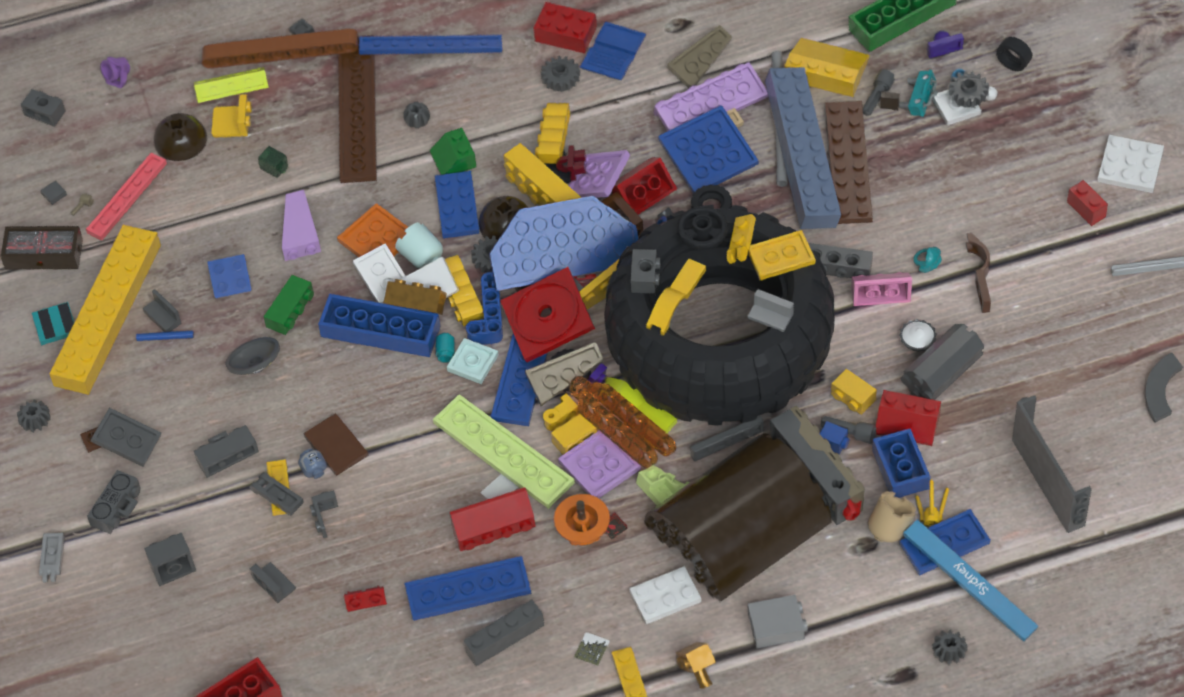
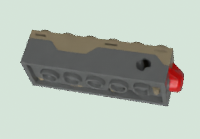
[770,405,865,525]

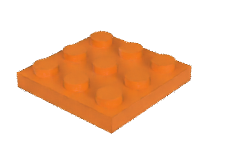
[337,203,408,257]

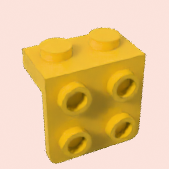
[211,94,252,137]

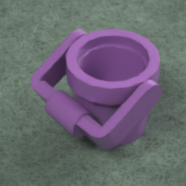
[100,57,130,88]

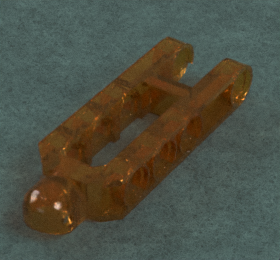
[569,376,676,468]

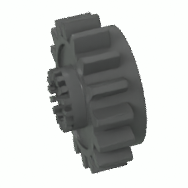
[541,56,580,92]
[949,71,989,108]
[471,236,498,273]

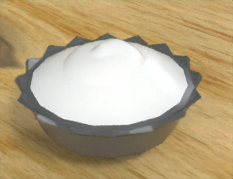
[899,319,937,351]

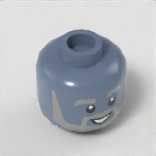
[298,449,327,479]

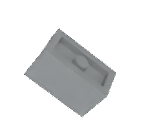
[748,289,794,332]

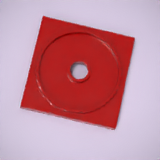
[500,267,595,363]

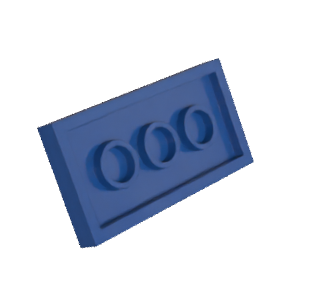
[435,171,480,239]
[900,509,991,576]

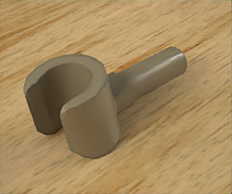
[71,194,94,216]

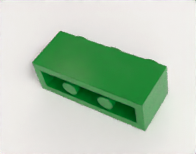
[264,275,314,335]

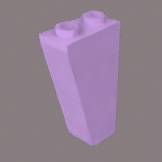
[282,190,321,261]

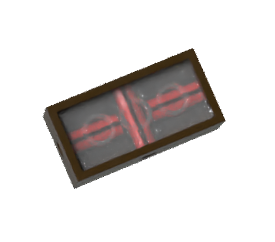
[0,226,83,270]

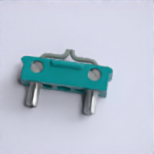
[899,69,938,117]

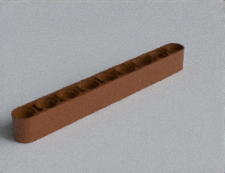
[202,29,358,68]

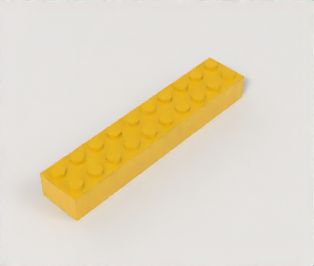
[49,225,161,395]

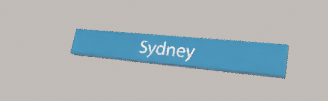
[903,520,1038,642]

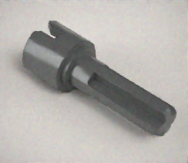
[862,69,895,116]
[821,416,877,444]

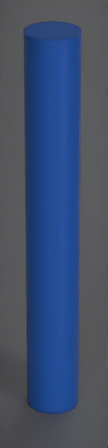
[136,330,194,341]

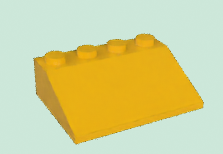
[784,38,870,97]

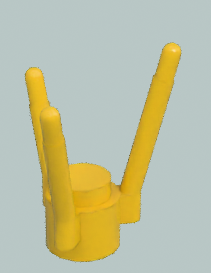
[915,480,949,527]

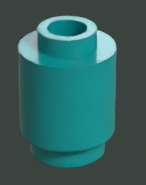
[436,333,455,363]

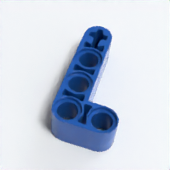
[466,272,503,345]

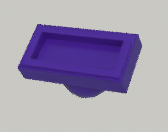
[927,31,964,58]

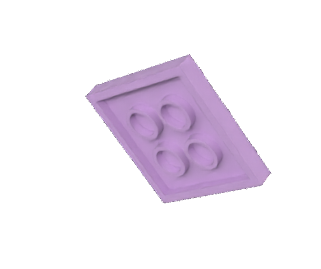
[568,150,630,198]
[558,427,641,498]

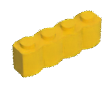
[535,103,570,164]
[445,255,484,326]

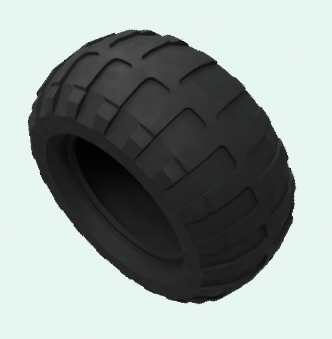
[604,205,835,426]

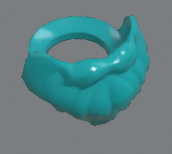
[913,246,942,273]

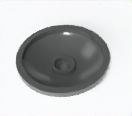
[225,337,280,375]

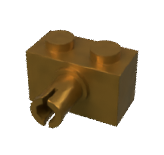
[676,642,716,689]

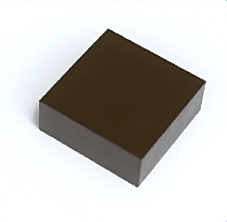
[880,91,900,111]

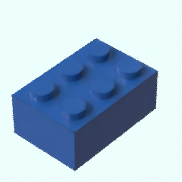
[872,429,931,498]

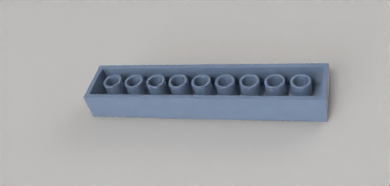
[765,67,841,229]

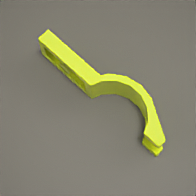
[596,377,677,435]

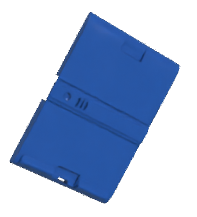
[580,21,646,80]

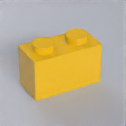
[831,369,877,415]
[551,412,597,455]

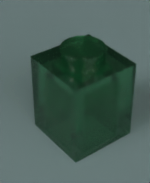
[258,146,288,178]

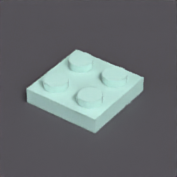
[447,338,499,384]

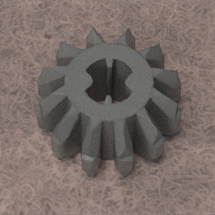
[17,399,51,433]
[932,629,968,665]

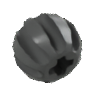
[403,101,430,129]

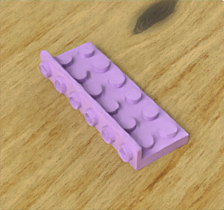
[654,62,768,131]

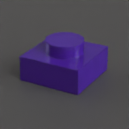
[587,363,607,388]

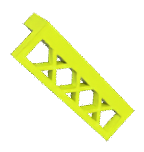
[194,67,268,103]

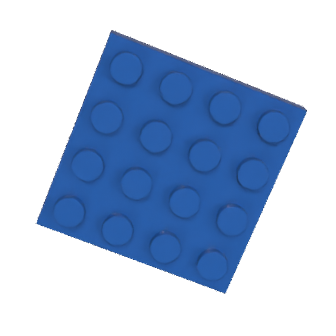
[658,105,759,193]

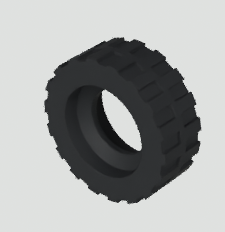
[691,184,732,209]

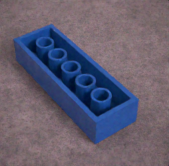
[318,294,441,357]

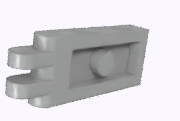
[39,533,64,582]

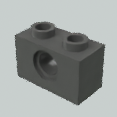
[21,89,66,127]
[631,249,660,293]

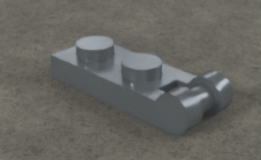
[249,472,304,516]

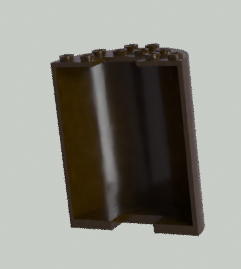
[644,433,832,602]

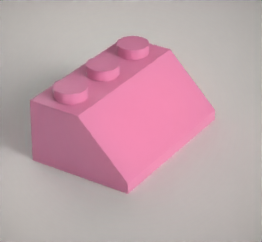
[851,272,912,306]

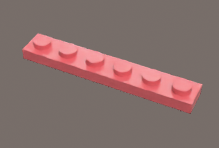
[86,153,167,241]

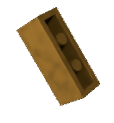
[383,279,447,315]

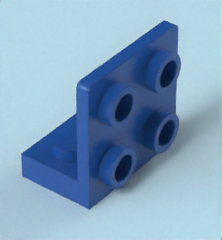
[207,254,252,298]

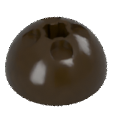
[154,113,207,161]
[479,196,529,240]

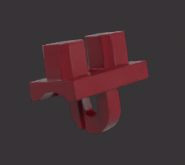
[556,145,587,181]

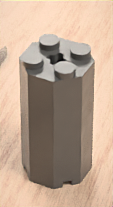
[901,324,984,400]

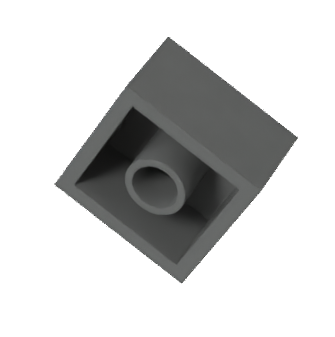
[144,532,196,587]

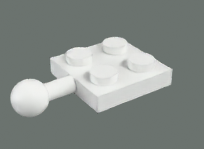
[932,86,997,126]

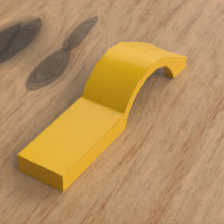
[646,259,706,335]

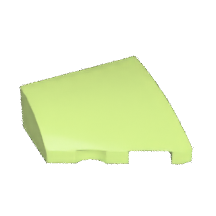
[636,466,690,505]

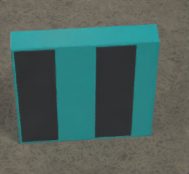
[32,302,74,346]

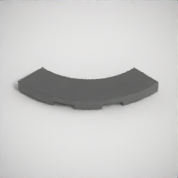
[1145,352,1183,423]

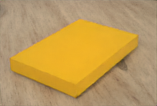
[748,230,816,280]

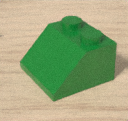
[430,127,477,175]

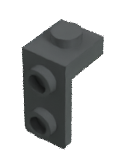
[310,490,338,538]

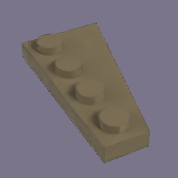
[667,25,732,89]
[525,342,604,406]

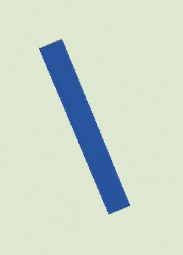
[359,35,502,54]

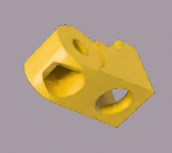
[543,393,579,431]

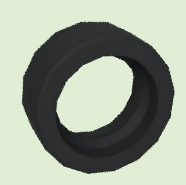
[996,37,1033,71]

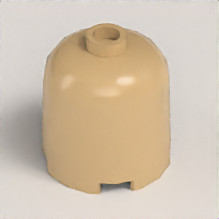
[868,491,916,543]

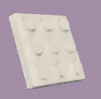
[1097,135,1164,193]

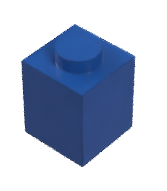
[820,421,850,455]

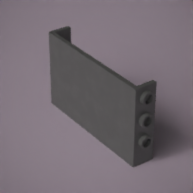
[1012,395,1092,533]

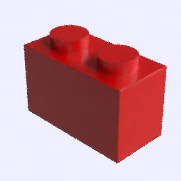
[1067,180,1108,226]

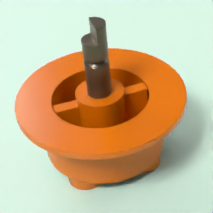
[554,494,610,546]

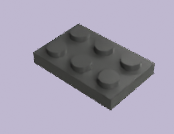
[91,407,162,467]

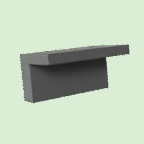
[143,289,182,332]
[250,562,296,603]

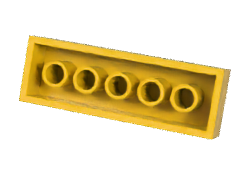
[503,143,582,206]

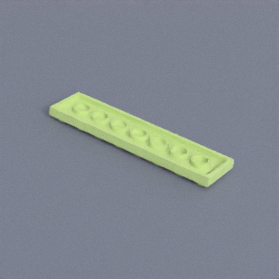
[433,394,575,509]

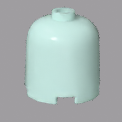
[395,222,443,269]

